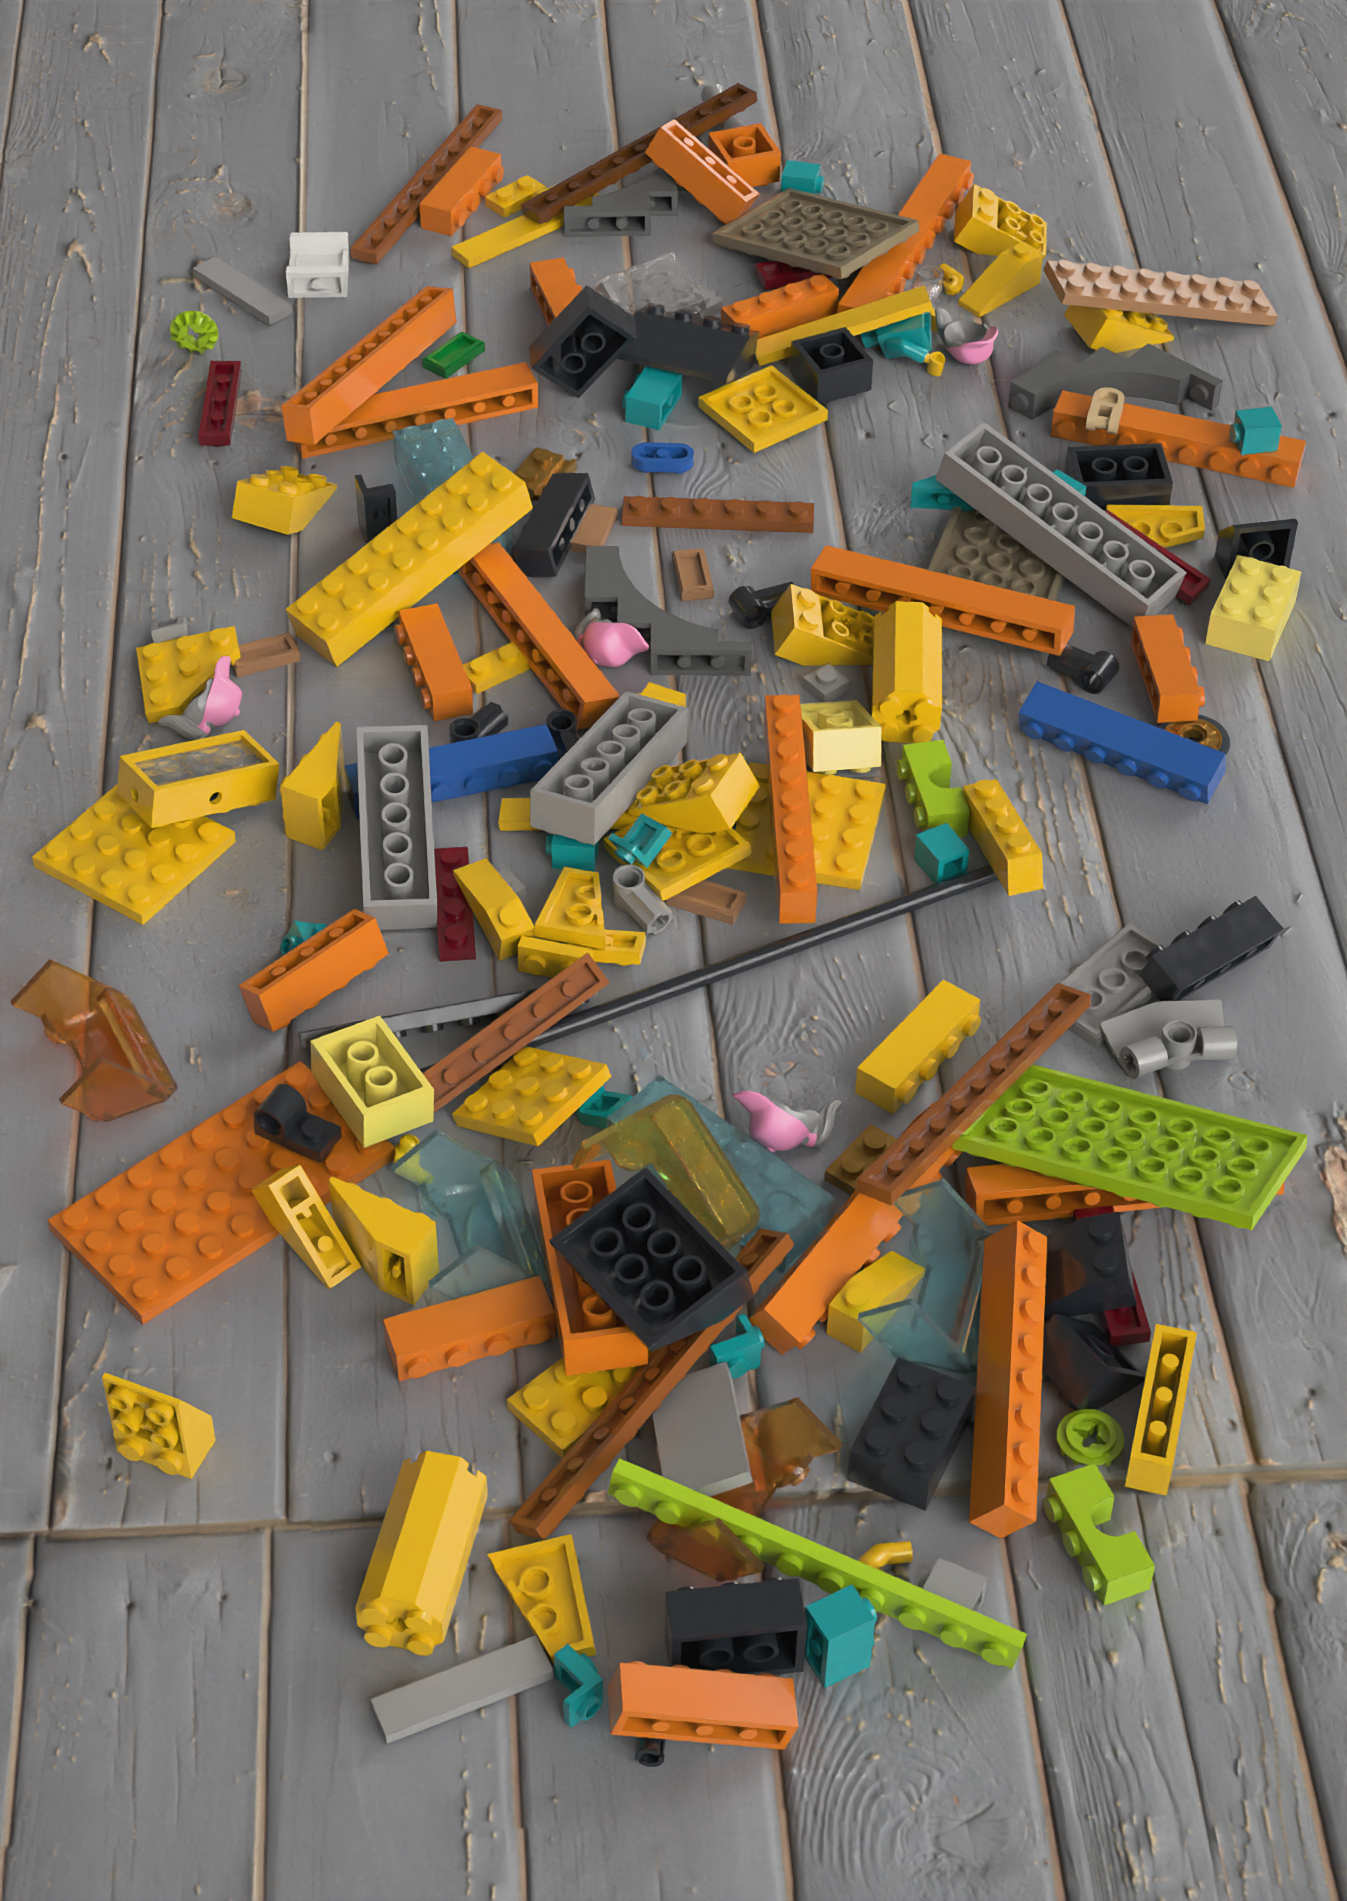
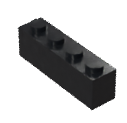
[511,473,595,577]
[1139,896,1284,1001]

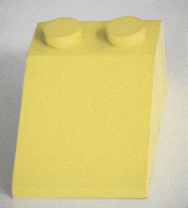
[801,700,881,775]

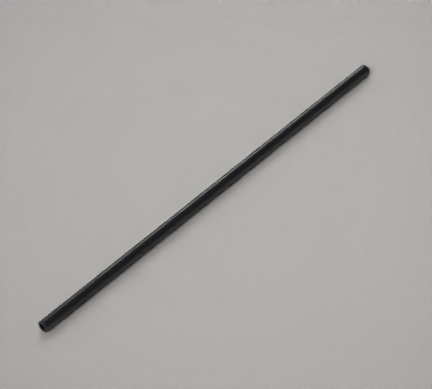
[420,864,999,1073]

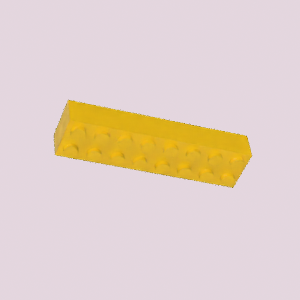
[285,451,533,667]

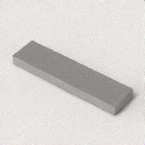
[193,256,293,326]
[370,1635,554,1744]

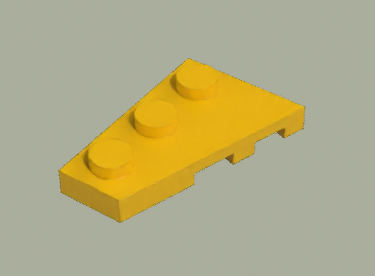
[1106,505,1205,548]
[534,867,606,949]
[487,1534,597,1665]

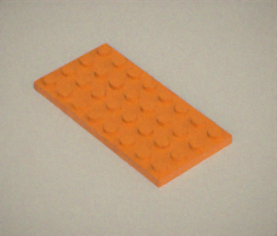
[47,1061,395,1325]

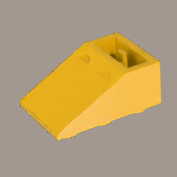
[954,184,1047,259]
[1064,305,1175,353]
[232,466,337,535]
[771,584,874,666]
[279,721,345,851]
[628,753,760,834]
[329,1176,439,1305]
[102,1372,216,1479]

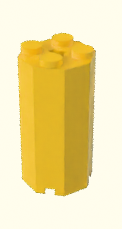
[871,601,942,743]
[355,1451,488,1656]

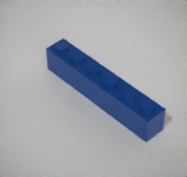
[1018,681,1226,804]
[344,724,558,819]

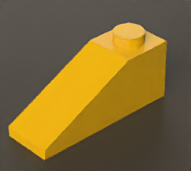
[958,241,1043,317]
[453,858,535,961]
[251,1165,361,1289]
[827,1251,926,1353]

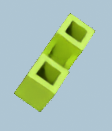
[897,740,970,837]
[1043,1463,1155,1606]

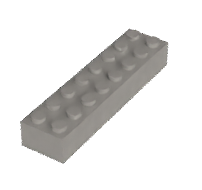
[936,422,1187,627]

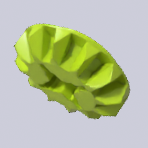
[169,311,218,354]
[1056,1409,1124,1467]

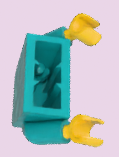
[861,308,945,376]

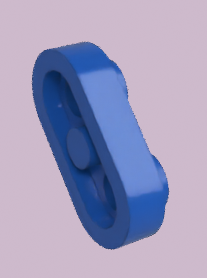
[631,442,694,474]

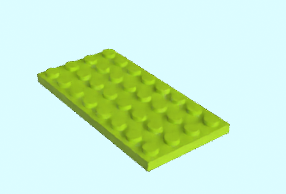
[953,1064,1308,1230]

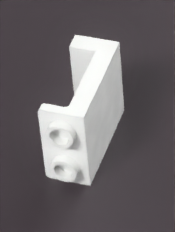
[286,232,350,298]

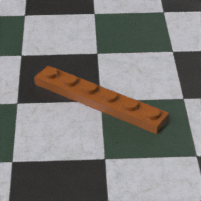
[622,496,814,533]
[423,953,610,1113]

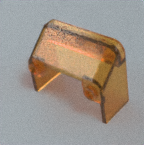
[10,959,178,1122]
[647,1397,843,1582]

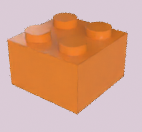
[708,123,781,187]

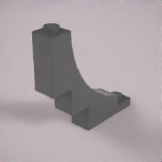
[564,135,702,237]
[1008,343,1223,420]
[585,546,752,676]

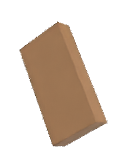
[569,504,618,554]
[672,548,714,601]
[231,632,301,678]
[666,880,747,925]

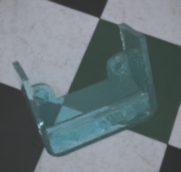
[391,1129,549,1299]
[857,1179,994,1374]

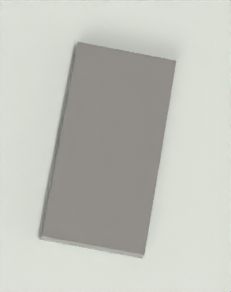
[1038,923,1167,1047]
[652,1361,753,1497]

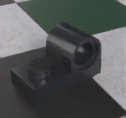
[253,1084,342,1163]

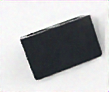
[355,474,397,544]

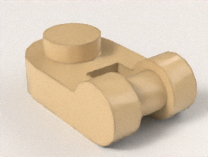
[1086,387,1124,435]

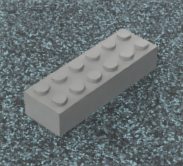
[530,691,688,845]
[356,725,437,930]

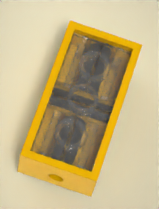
[117,730,279,828]

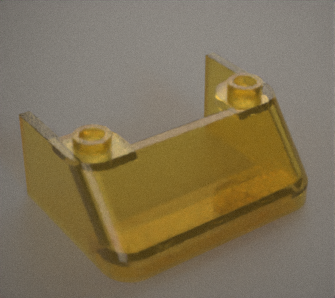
[571,1094,760,1251]

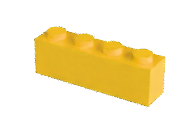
[963,779,1043,896]
[855,979,981,1114]
[1124,1324,1197,1496]

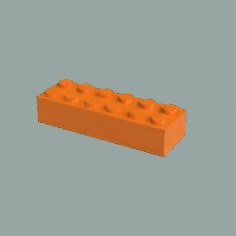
[532,1160,648,1376]

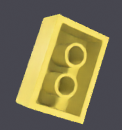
[1205,555,1301,662]
[311,1015,434,1148]

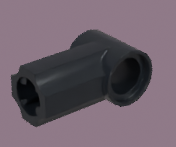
[728,582,794,629]
[1047,644,1120,694]
[449,701,508,744]
[546,709,580,761]

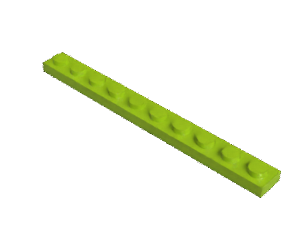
[607,1458,1027,1669]

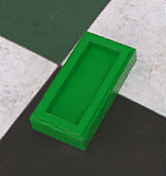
[422,331,485,379]

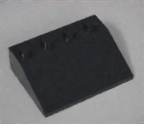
[617,303,759,384]
[549,1167,754,1352]

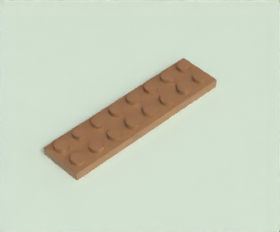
[1043,260,1278,326]

